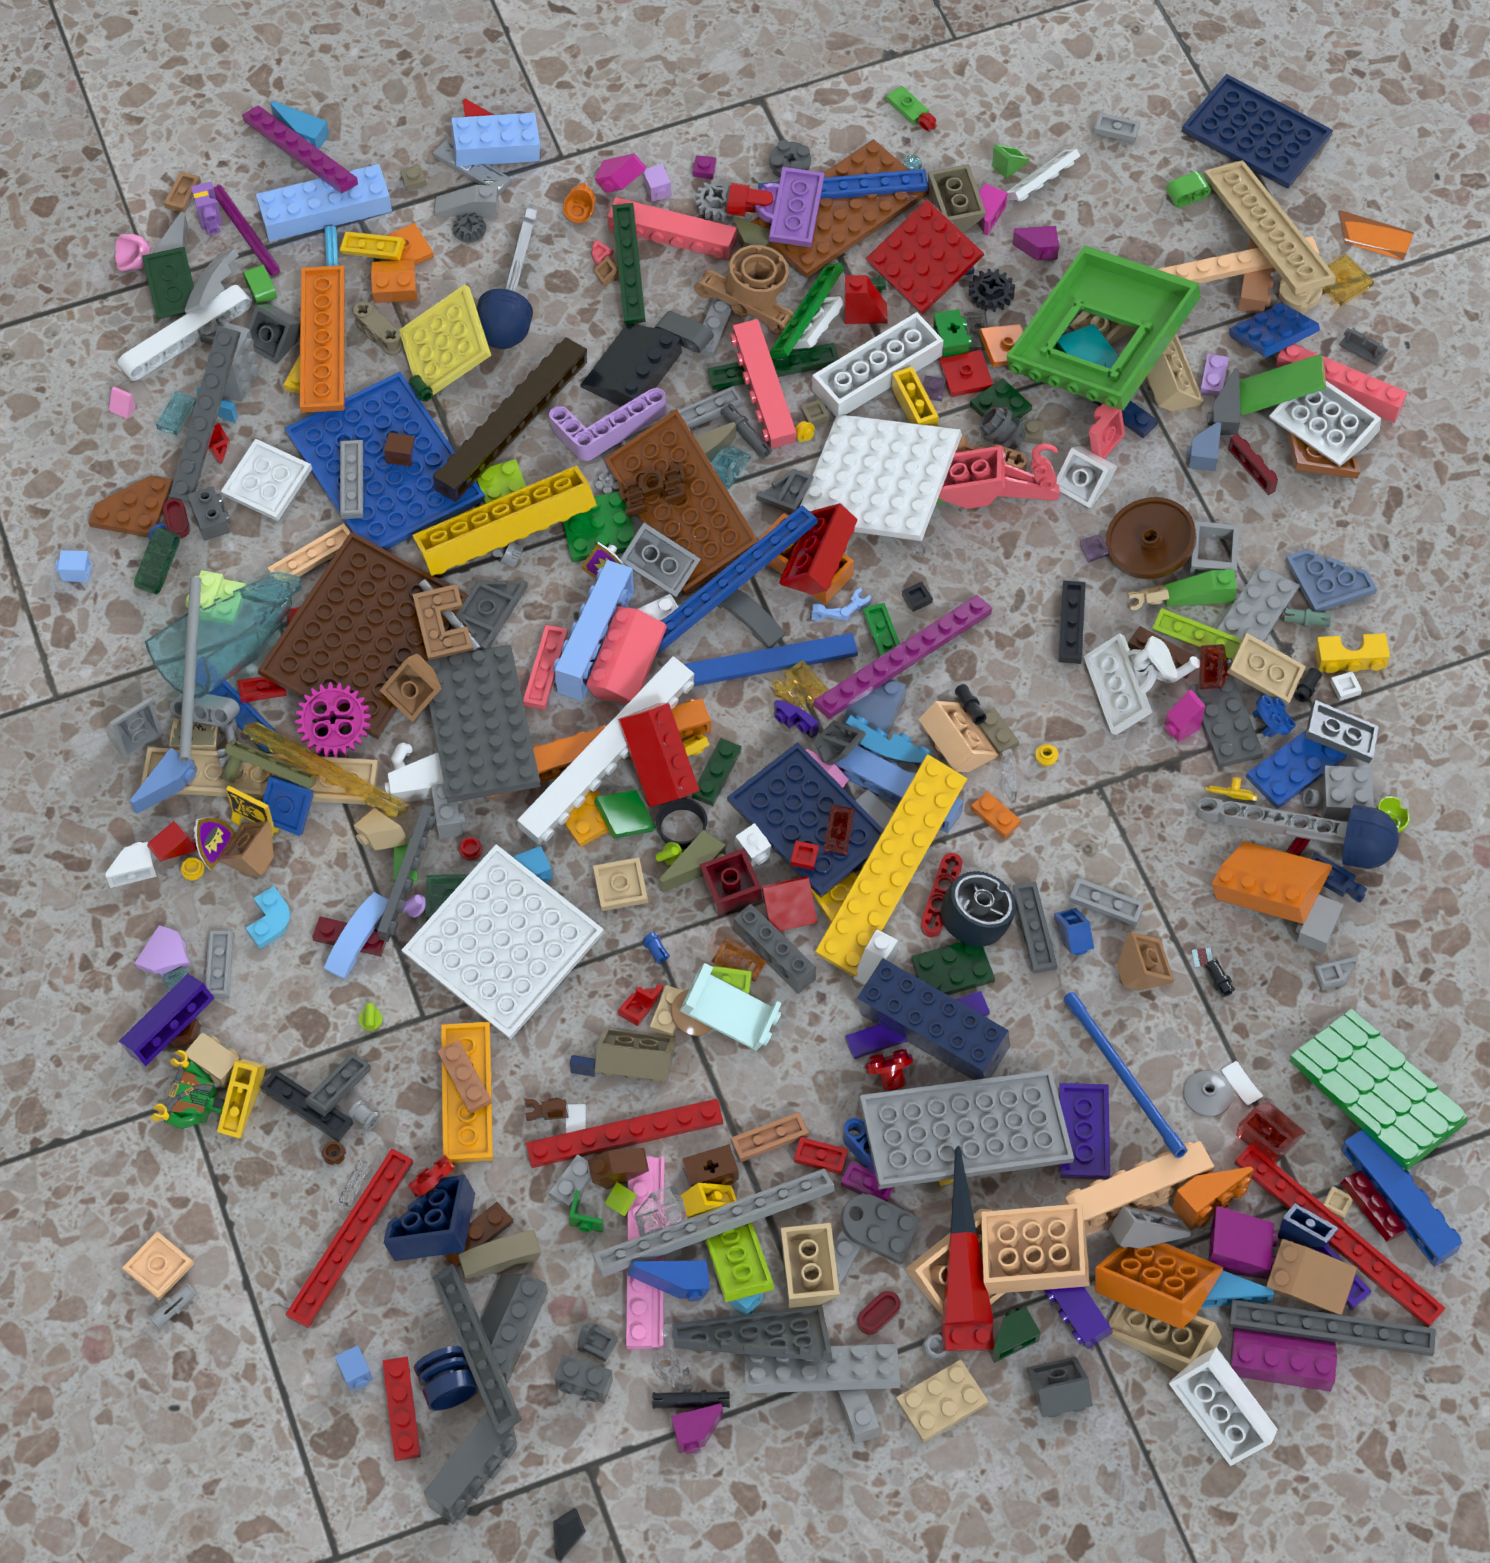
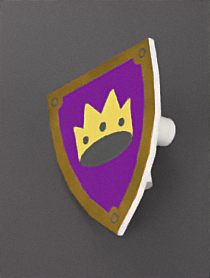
[580,542,624,579]
[193,817,236,871]

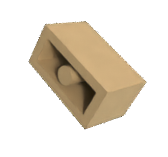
[185,1032,241,1089]

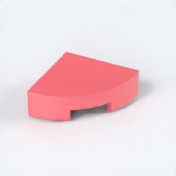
[592,240,613,265]

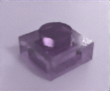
[923,375,946,402]
[1080,534,1110,563]

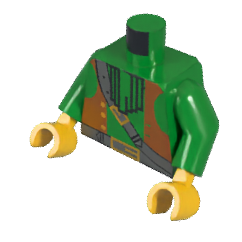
[151,1050,225,1129]

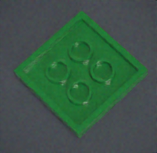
[563,492,635,562]

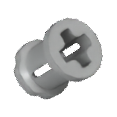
[348,1099,381,1132]

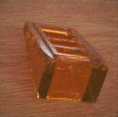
[711,937,767,982]

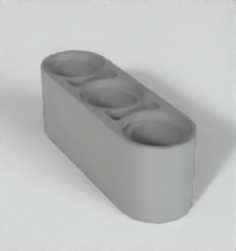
[170,692,240,727]

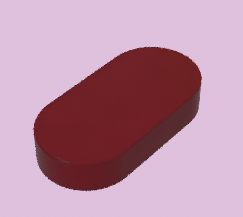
[162,498,190,539]
[857,1291,901,1335]

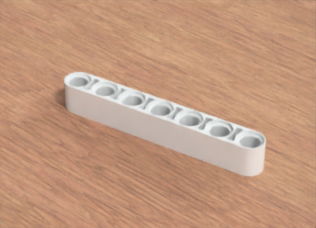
[118,285,252,381]

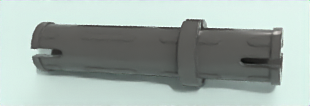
[721,404,772,459]

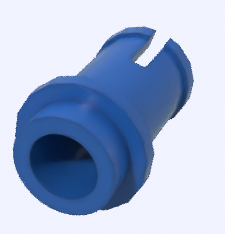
[643,932,670,964]

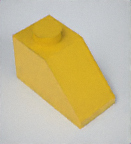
[678,1183,737,1219]

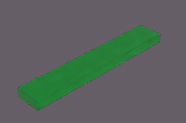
[769,263,845,359]

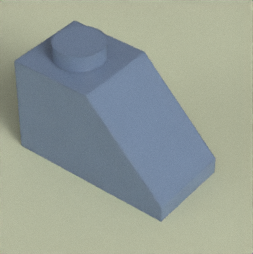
[1185,422,1221,471]

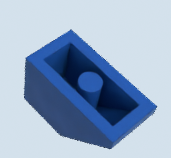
[1054,908,1094,955]

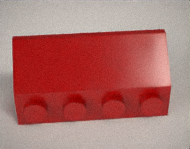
[779,503,858,595]
[618,702,699,807]

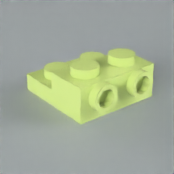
[186,570,247,626]

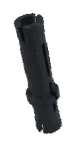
[652,1390,730,1409]

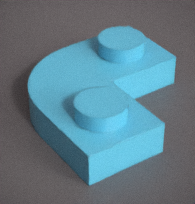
[246,886,291,949]

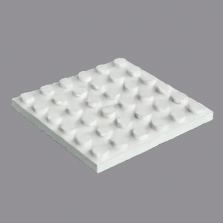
[800,415,962,541]
[402,844,605,1040]

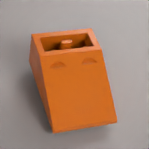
[1172,1167,1254,1231]

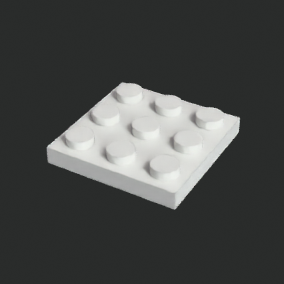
[221,439,313,521]

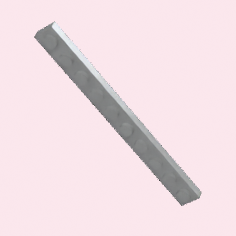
[593,1169,835,1277]

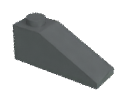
[1207,368,1240,435]

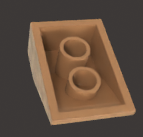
[1266,1239,1358,1315]

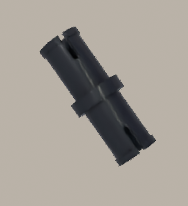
[955,684,987,725]

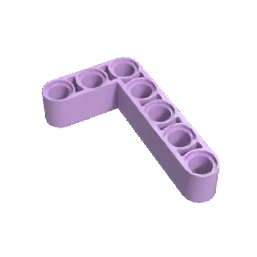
[549,388,667,461]

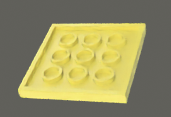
[399,284,491,395]

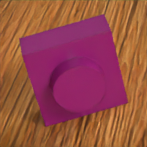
[693,155,717,179]

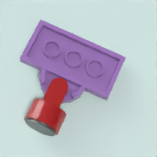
[725,167,824,247]

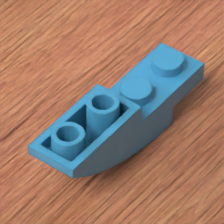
[845,715,932,764]

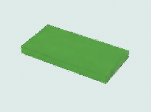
[1239,354,1326,415]

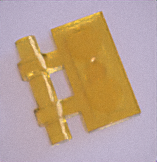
[772,660,829,712]

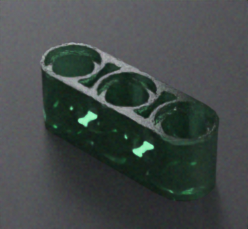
[134,527,180,595]

